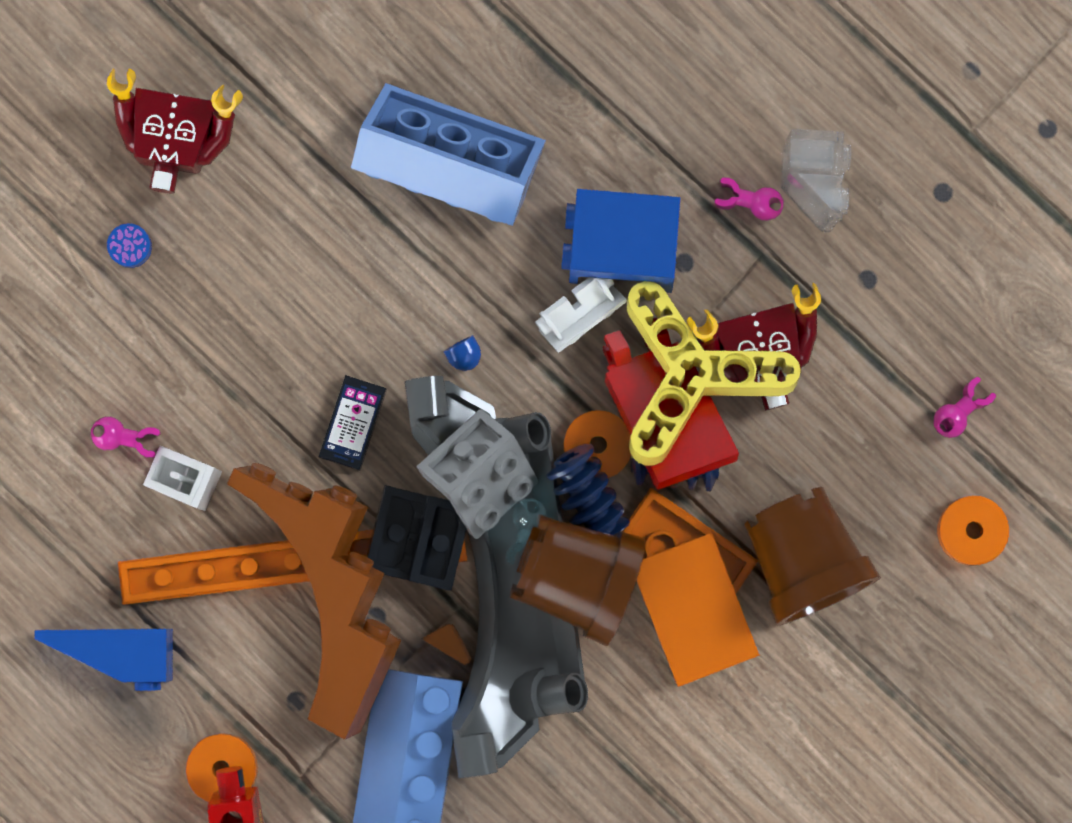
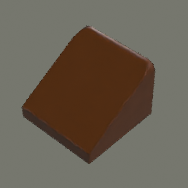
[422,623,472,665]

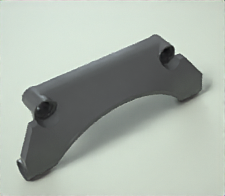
[404,376,588,778]

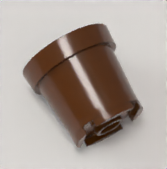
[744,487,881,626]
[510,514,646,646]

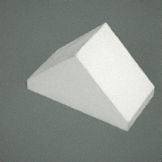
[143,446,222,511]

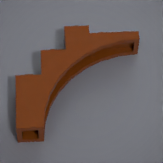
[227,463,401,740]

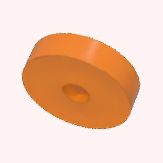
[564,410,631,478]
[937,496,1009,565]
[186,733,258,802]

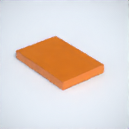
[621,488,758,593]
[636,533,760,687]

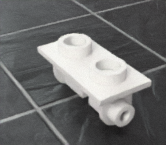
[535,277,627,353]

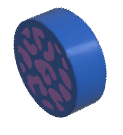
[107,223,152,268]

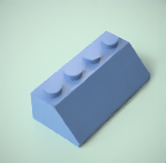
[351,83,546,226]
[353,669,463,823]

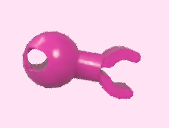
[715,177,784,221]
[934,377,996,438]
[91,417,161,458]

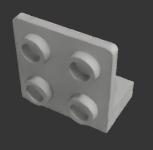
[416,408,538,539]

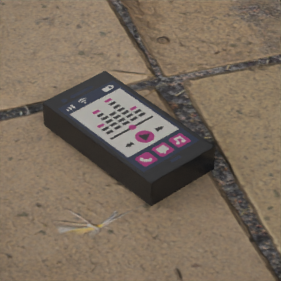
[318,375,387,471]

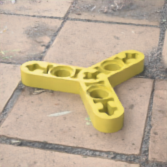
[627,281,801,466]

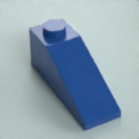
[34,629,173,691]

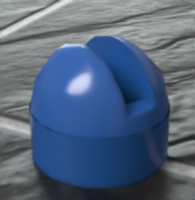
[443,335,481,371]

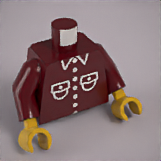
[107,68,243,194]
[686,283,821,411]

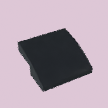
[366,485,467,591]

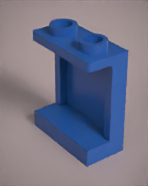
[562,189,681,293]

